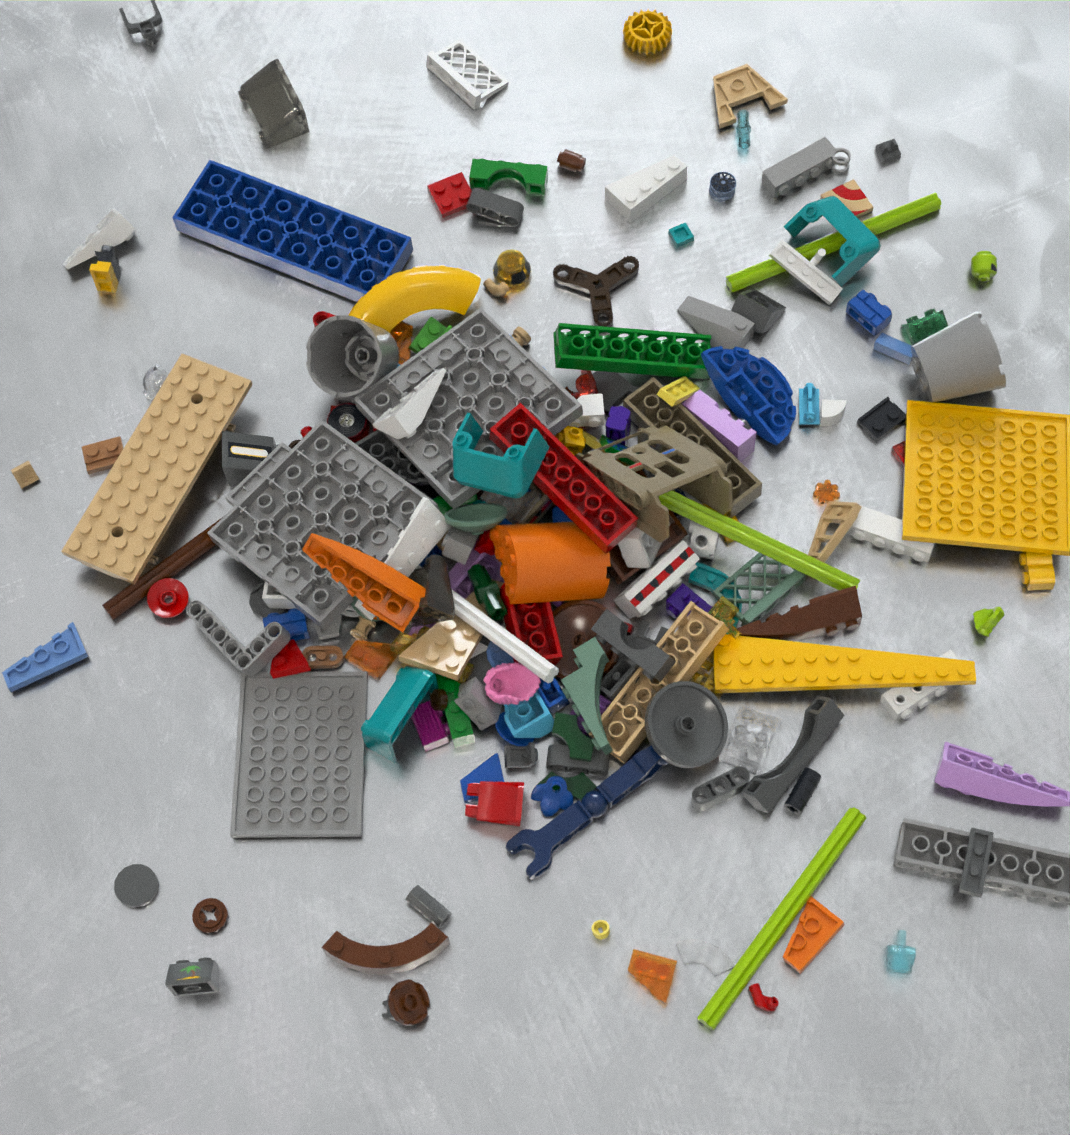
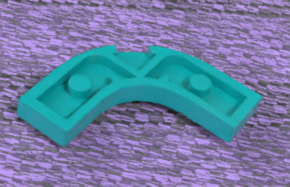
[688,562,742,635]

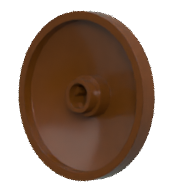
[552,600,619,679]

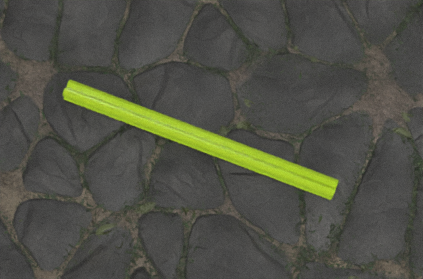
[725,192,942,293]
[640,475,860,590]
[697,807,866,1030]

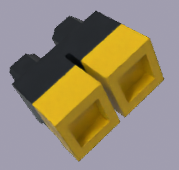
[89,245,121,293]

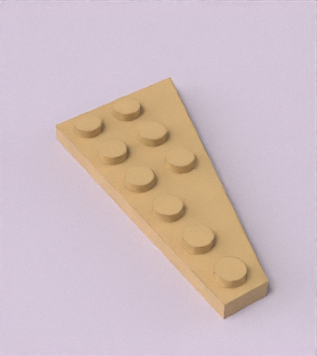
[399,579,503,681]

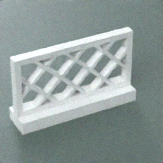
[426,39,508,110]

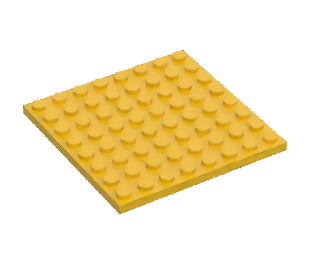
[902,400,1070,556]

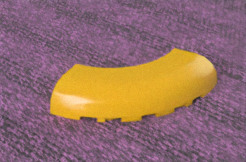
[348,265,481,333]

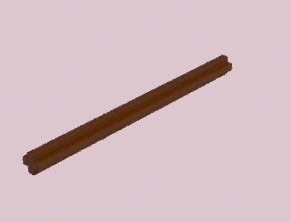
[102,516,224,620]

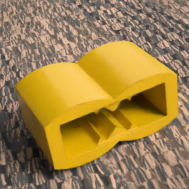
[1019,552,1055,591]

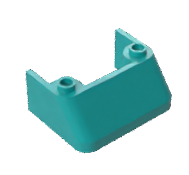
[783,196,881,287]
[452,412,549,498]
[361,666,439,763]

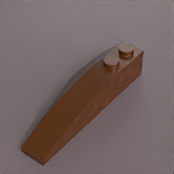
[733,586,862,641]

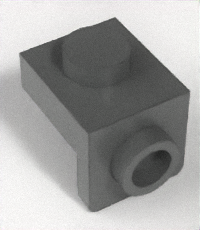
[504,742,538,768]

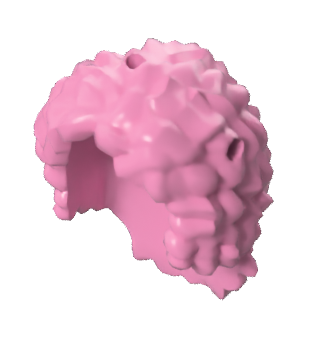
[484,662,541,705]

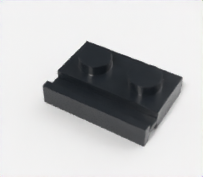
[857,397,906,442]

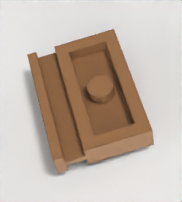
[82,436,124,475]

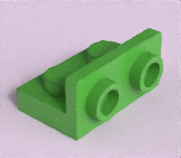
[408,316,452,354]

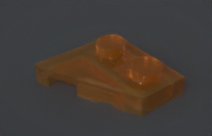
[390,321,413,364]
[344,640,402,681]
[628,949,677,1004]

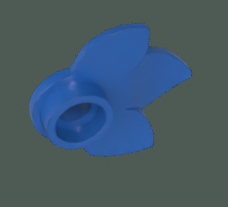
[531,776,573,817]

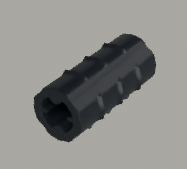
[784,768,821,815]

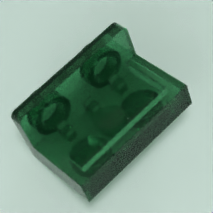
[901,308,948,345]

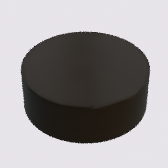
[430,689,448,711]

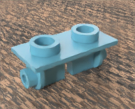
[799,383,820,425]

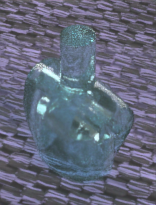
[885,930,916,974]

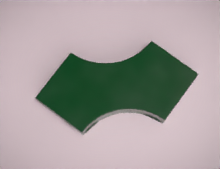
[552,712,594,762]
[536,771,597,802]

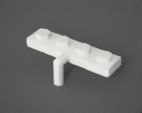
[769,240,843,305]

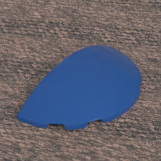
[701,346,796,446]

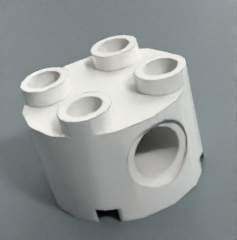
[687,520,720,559]

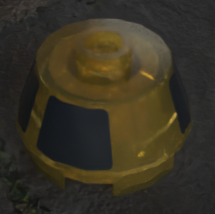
[493,249,531,289]

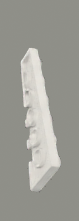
[355,497,451,621]

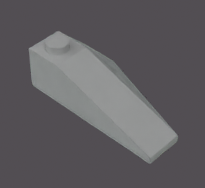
[677,296,755,349]

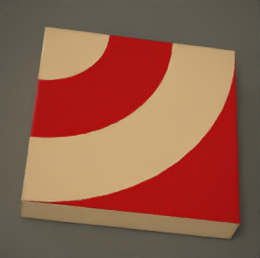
[820,179,874,218]

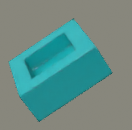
[668,222,694,248]

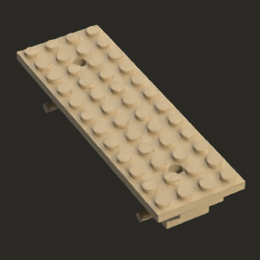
[61,353,253,585]

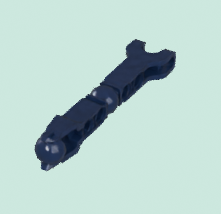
[505,746,669,880]

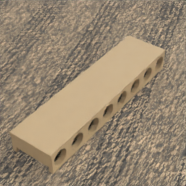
[588,601,729,764]

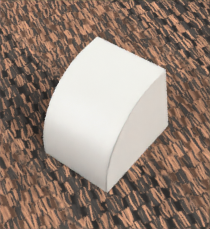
[820,399,847,427]

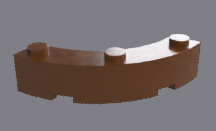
[322,923,450,975]

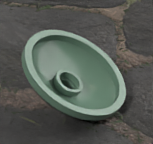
[444,503,508,535]

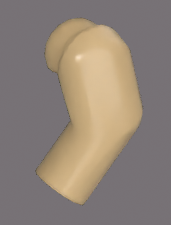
[483,278,509,296]

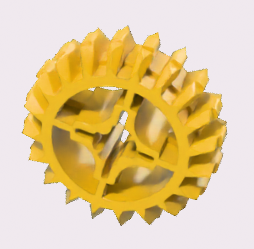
[623,8,672,55]

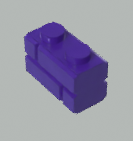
[605,406,631,446]

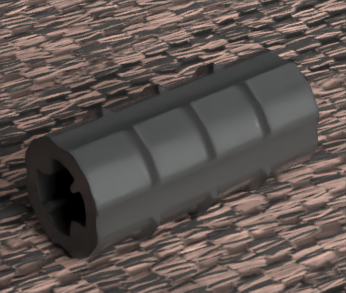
[405,885,452,928]

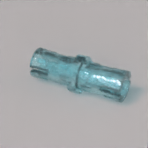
[736,110,751,149]

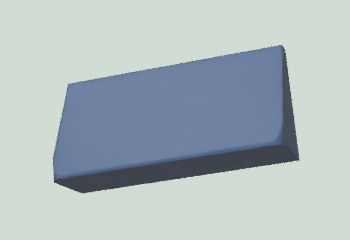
[873,333,913,365]

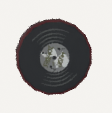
[327,403,367,441]

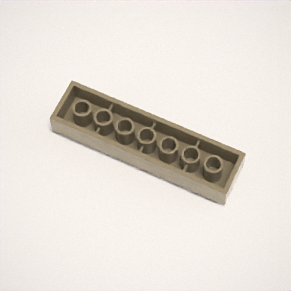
[623,377,762,518]

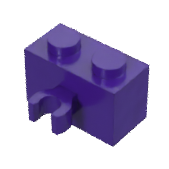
[666,583,714,618]

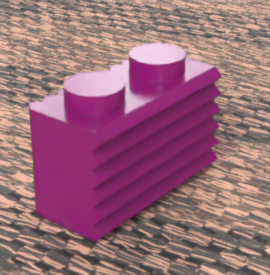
[411,701,451,752]

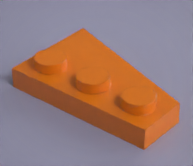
[783,896,844,974]

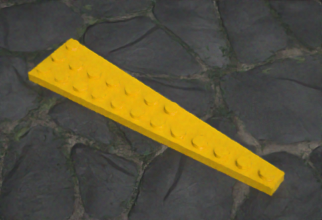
[714,634,976,694]

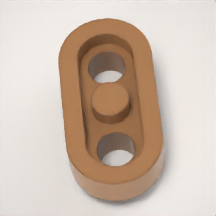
[302,646,344,669]

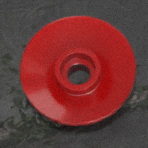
[147,578,189,618]

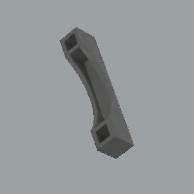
[741,695,845,813]

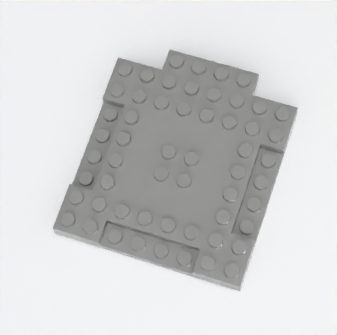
[354,308,583,510]
[207,420,440,630]

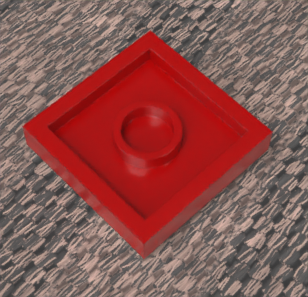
[427,172,472,218]

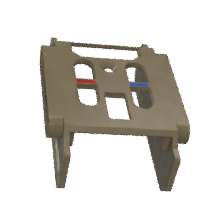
[575,426,733,543]

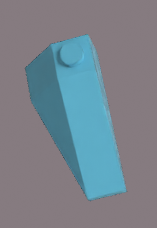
[503,690,554,738]

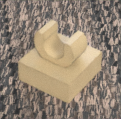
[11,460,39,489]

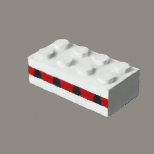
[613,540,700,619]

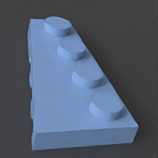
[2,622,89,692]

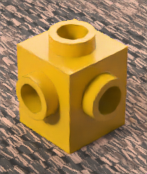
[556,426,586,456]

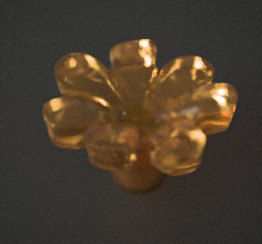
[813,480,840,504]

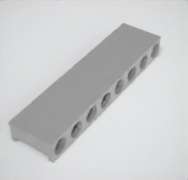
[893,818,1070,905]

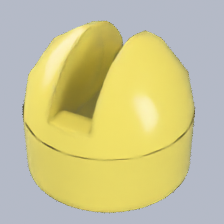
[592,920,610,940]

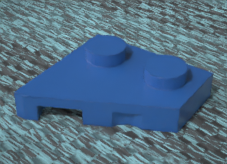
[460,753,504,803]

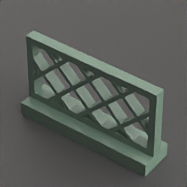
[713,553,807,626]

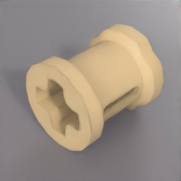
[350,616,376,642]

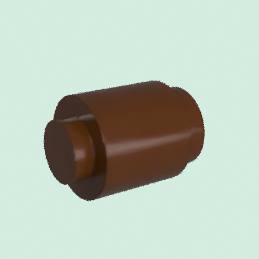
[557,149,586,173]

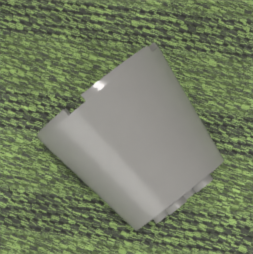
[911,311,1006,403]
[306,315,399,397]

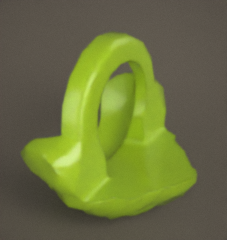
[973,607,1004,637]

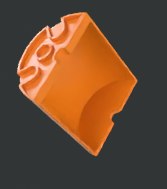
[490,521,611,604]

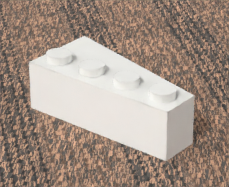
[605,155,687,223]

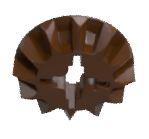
[192,898,228,934]

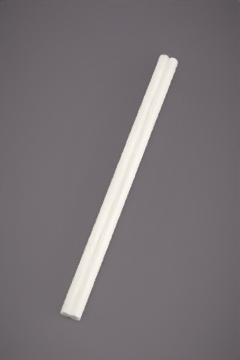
[408,565,559,683]

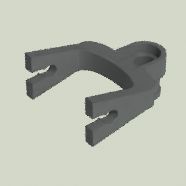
[119,0,163,45]

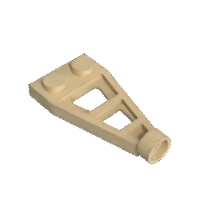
[807,501,862,579]

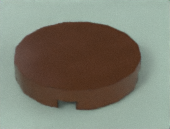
[388,979,430,1026]

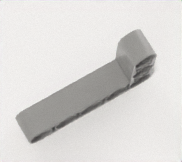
[186,600,290,677]

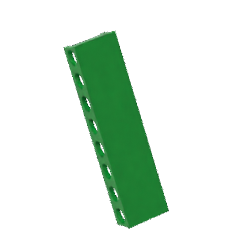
[553,323,711,379]

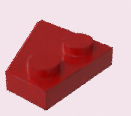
[270,639,311,679]

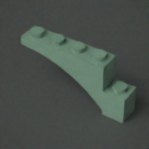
[561,637,613,755]

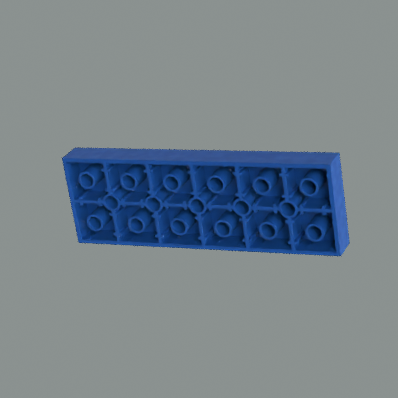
[172,160,413,302]

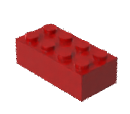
[499,583,563,666]

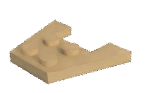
[713,64,788,129]

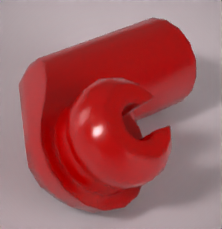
[748,983,779,1012]

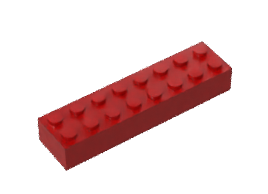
[489,402,638,554]

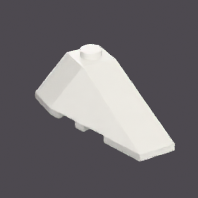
[372,368,446,439]

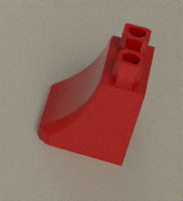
[465,781,524,827]

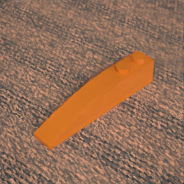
[302,533,429,632]

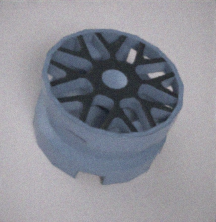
[709,172,737,202]

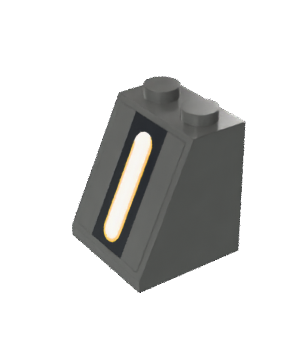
[222,431,279,486]

